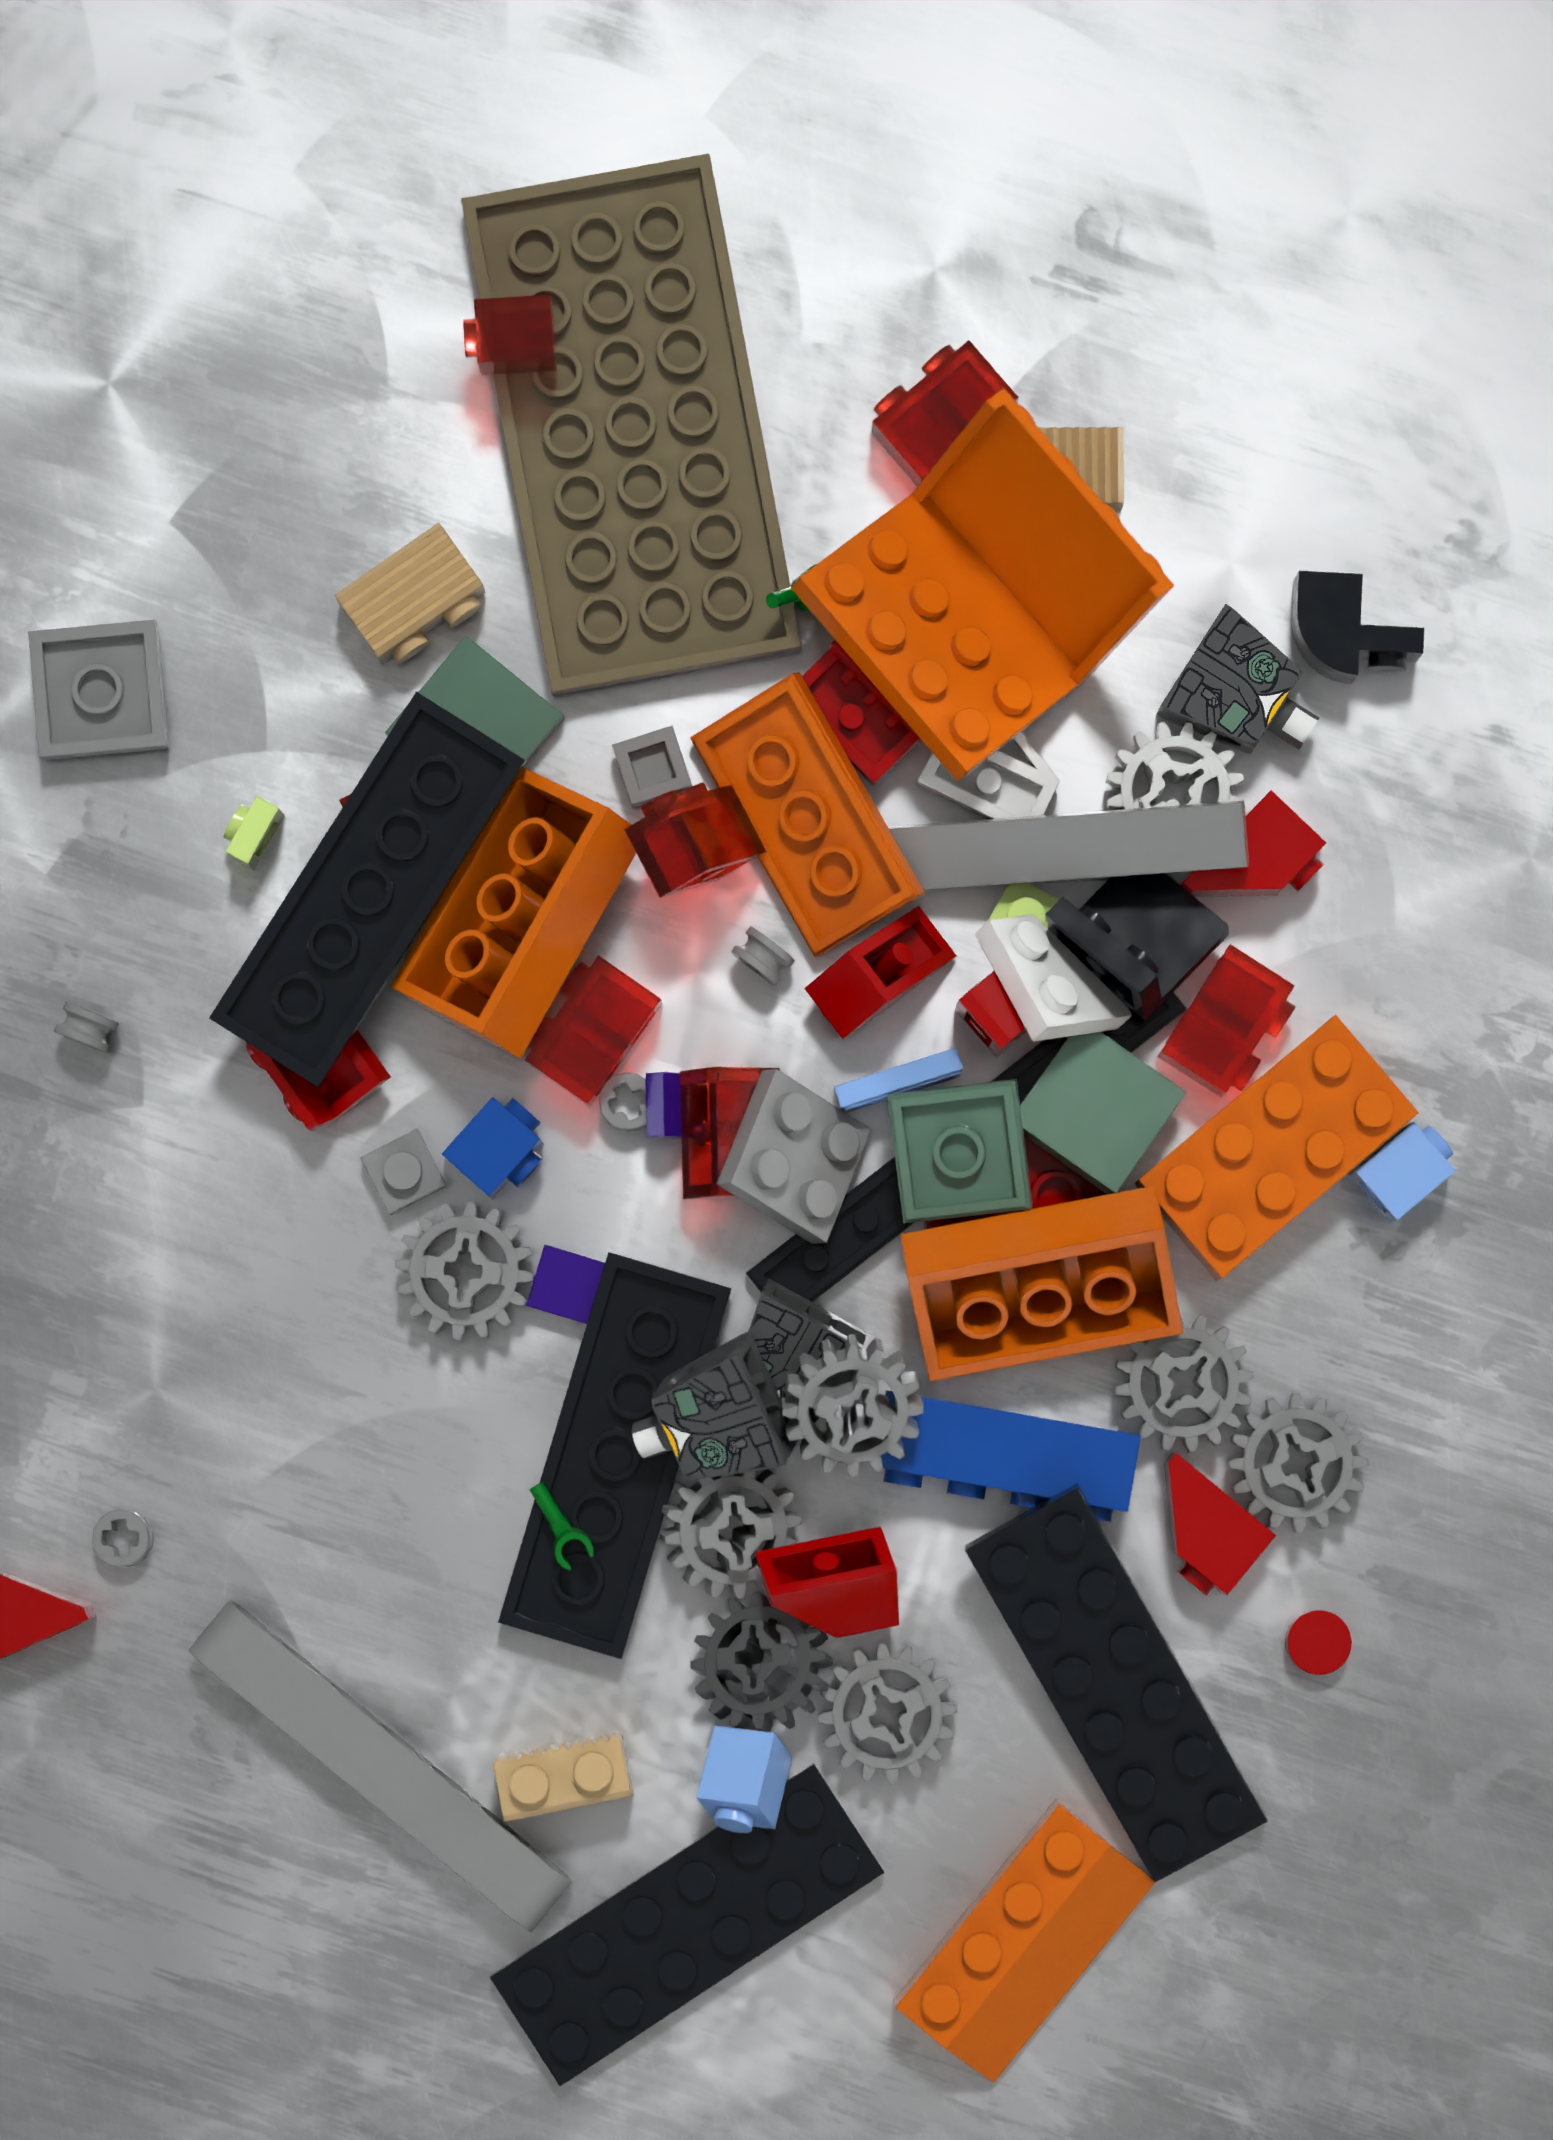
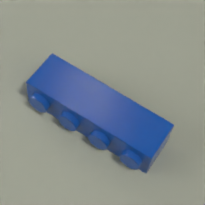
[881,1390,1141,1522]

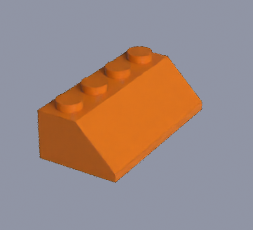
[893,1799,1155,2083]

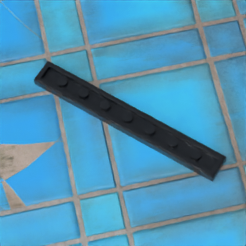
[746,992,1187,1302]

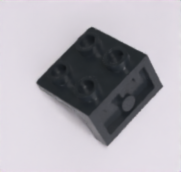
[1045,873,1229,1021]

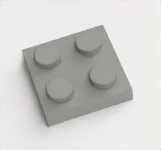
[28,620,169,760]
[717,1069,871,1244]

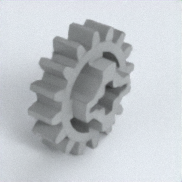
[395,1201,535,1341]
[1113,1315,1254,1452]
[781,1334,924,1477]
[1226,1393,1368,1533]
[660,1469,802,1599]
[817,1643,957,1784]

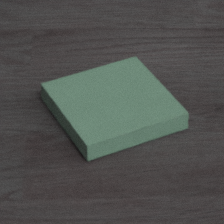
[385,635,564,766]
[1020,1032,1187,1195]
[887,1079,1033,1223]

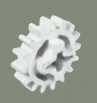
[1105,722,1244,810]

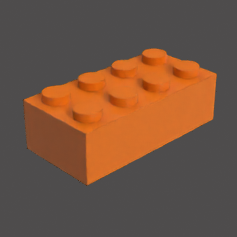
[390,767,646,1059]
[1134,1014,1419,1281]
[901,1186,1183,1382]

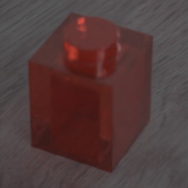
[463,295,557,375]

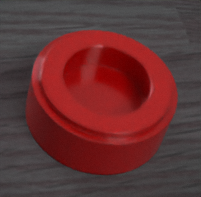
[1285,1610,1352,1675]

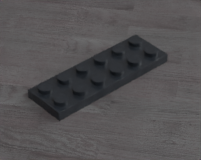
[209,691,526,1088]
[498,1252,732,1659]
[965,1483,1268,1883]
[490,1763,884,2086]

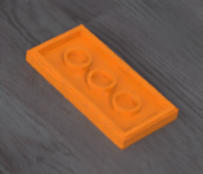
[690,672,925,958]

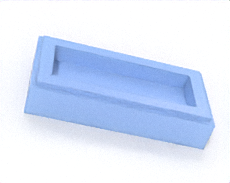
[834,1047,963,1113]

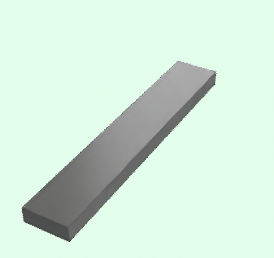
[888,801,1249,890]

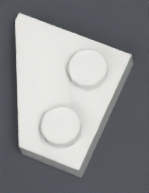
[917,731,1060,819]
[975,915,1132,1042]

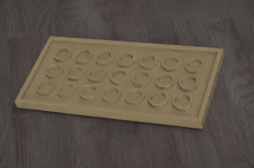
[461,153,802,696]

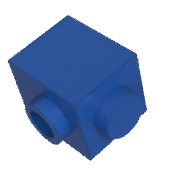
[442,1097,543,1200]

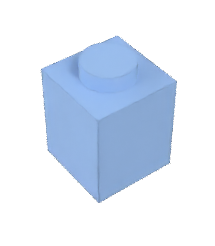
[1349,1122,1456,1223]
[696,1725,792,1833]

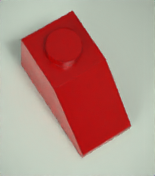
[1181,790,1326,897]
[804,905,957,1039]
[955,971,1027,1058]
[1164,1453,1276,1596]
[755,1526,899,1638]
[0,1573,96,1660]

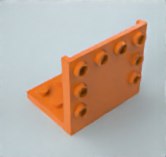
[791,388,1175,782]

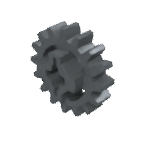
[690,1591,833,1732]

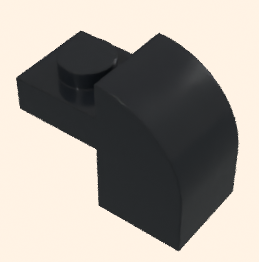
[1291,571,1424,684]

